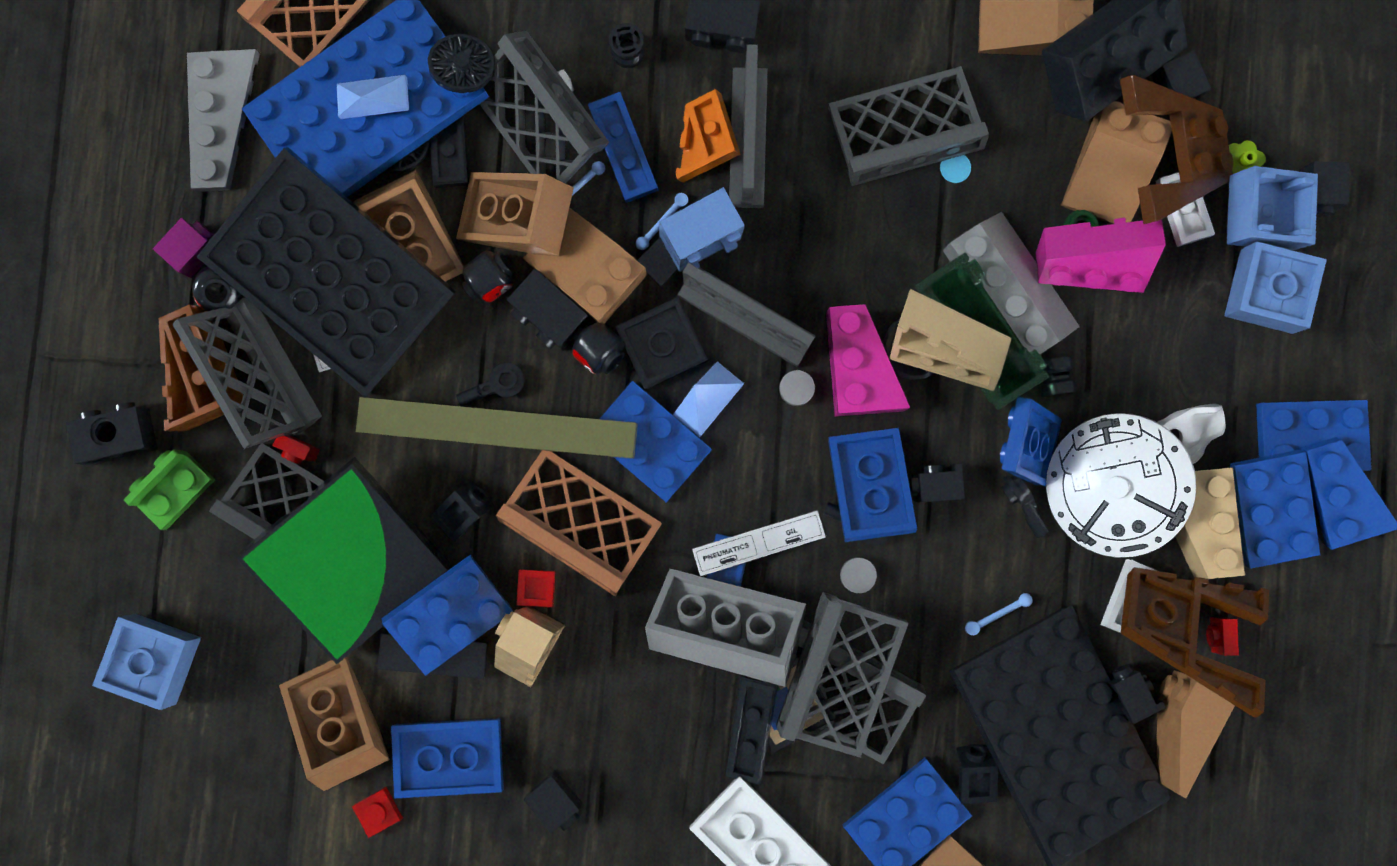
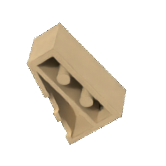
[890,289,1012,391]
[1175,468,1245,579]
[494,606,565,687]

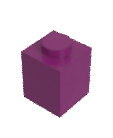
[153,218,213,278]

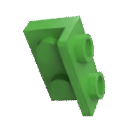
[124,449,215,530]

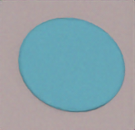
[940,155,971,183]

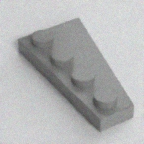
[187,49,260,192]

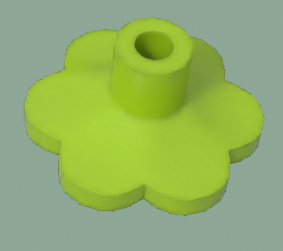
[1229,140,1266,174]

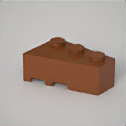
[158,304,243,431]

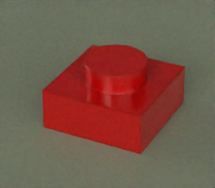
[272,434,320,465]
[517,569,556,607]
[1206,617,1239,656]
[352,787,403,838]

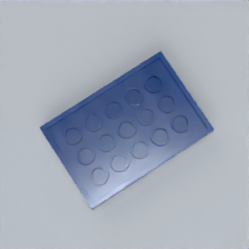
[241,0,489,197]

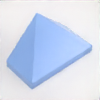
[337,75,409,119]
[673,361,744,437]

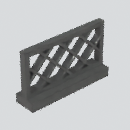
[480,31,610,184]
[729,45,768,208]
[828,66,989,186]
[678,262,815,367]
[172,298,322,449]
[209,443,324,539]
[776,592,908,758]
[798,620,926,765]

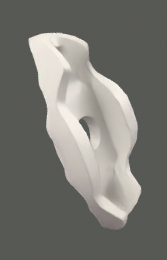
[1157,404,1226,464]

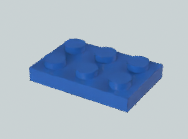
[600,381,712,503]
[1000,397,1062,487]
[1256,400,1371,471]
[828,428,917,542]
[1230,450,1320,569]
[381,555,513,676]
[391,718,504,798]
[842,757,972,866]

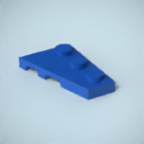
[1301,437,1397,550]

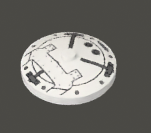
[1046,413,1196,557]

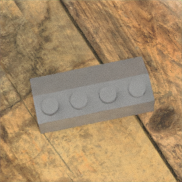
[943,212,1080,366]
[645,569,806,687]

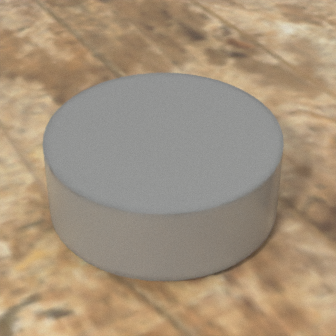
[779,370,815,406]
[840,557,877,593]

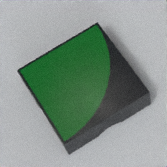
[237,457,449,664]

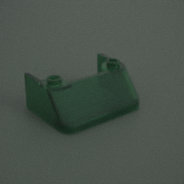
[915,252,1049,410]

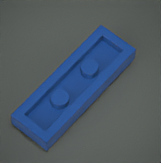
[588,92,658,203]

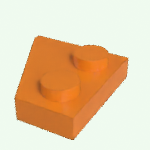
[676,89,741,183]

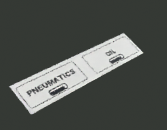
[692,511,826,576]

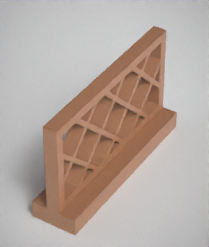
[237,0,369,67]
[496,450,662,596]

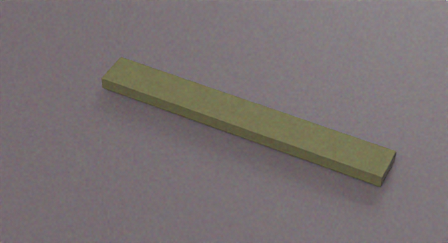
[356,397,638,459]

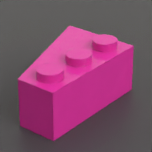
[1036,218,1166,293]
[826,304,910,417]

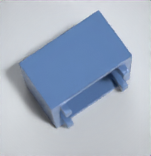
[1227,166,1318,251]
[659,187,745,272]
[1224,241,1327,334]
[92,614,201,710]

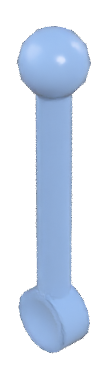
[572,161,605,196]
[636,193,688,250]
[965,593,1033,636]

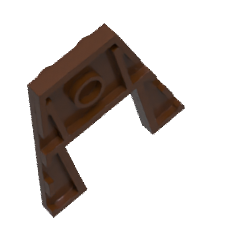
[1120,75,1234,224]
[1120,567,1269,718]

